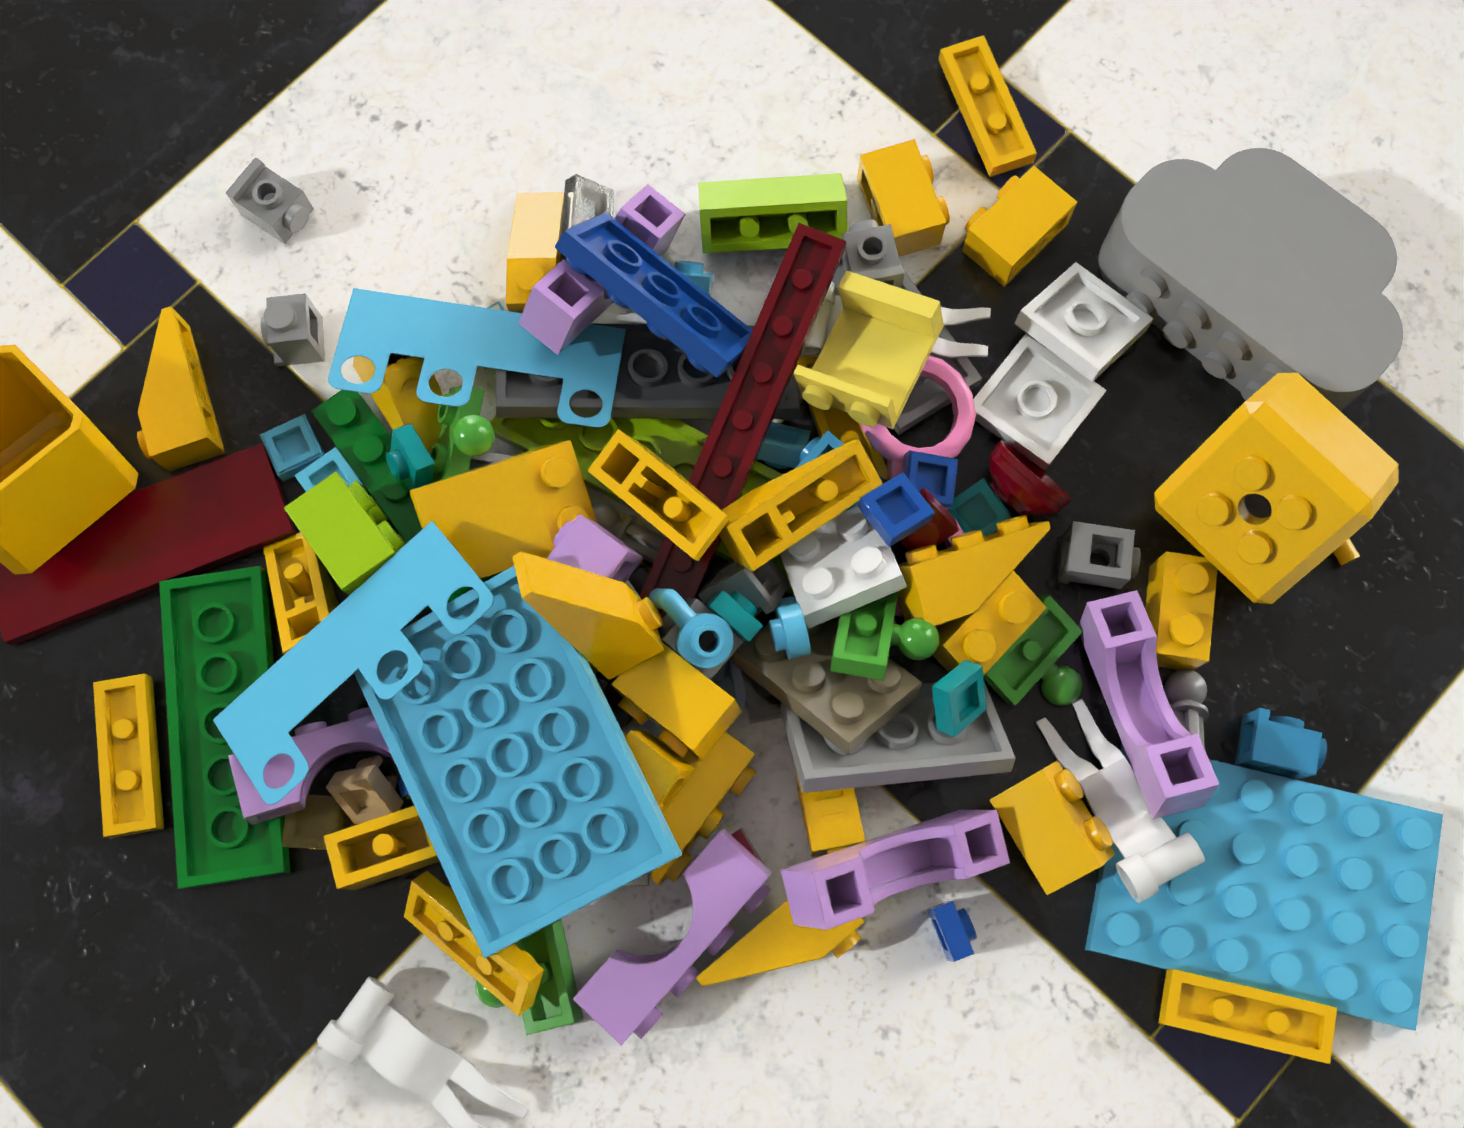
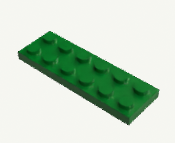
[159,566,291,889]

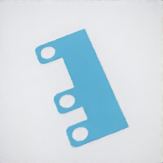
[328,288,626,427]
[213,521,494,805]

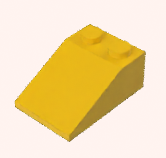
[409,440,597,578]

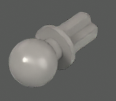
[592,502,665,563]
[1164,669,1209,749]

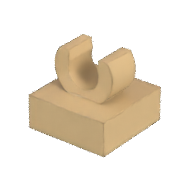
[326,756,404,824]

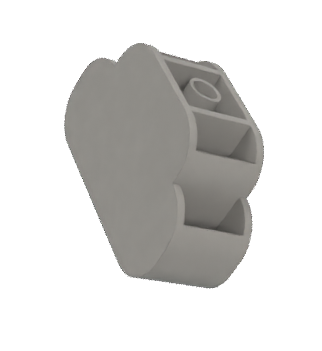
[1098,148,1403,412]

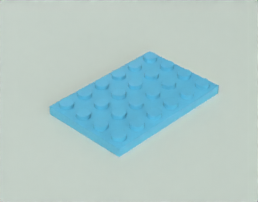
[354,566,683,958]
[1085,744,1443,1031]

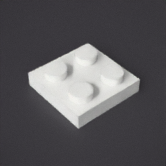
[1014,262,1153,382]
[973,334,1106,470]
[780,506,907,628]

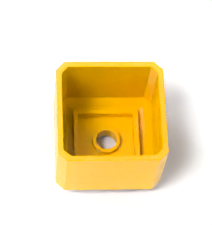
[0,344,139,575]
[1154,373,1399,604]

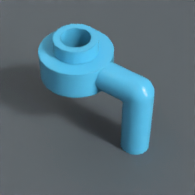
[649,588,733,668]
[769,596,811,660]

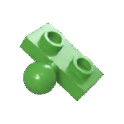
[429,385,495,483]
[830,591,940,681]
[983,595,1083,706]
[475,919,584,1036]

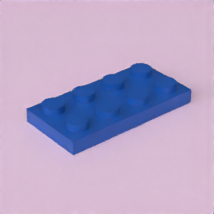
[554,212,753,378]

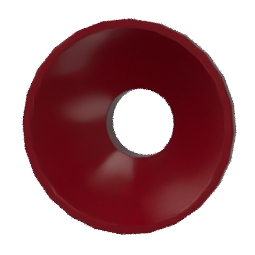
[989,441,1072,518]

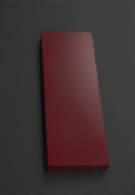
[0,443,297,646]

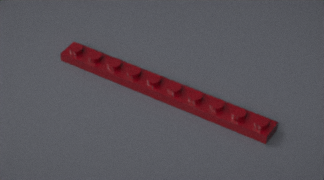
[601,223,846,704]

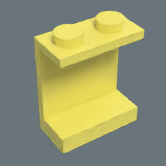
[794,270,944,429]

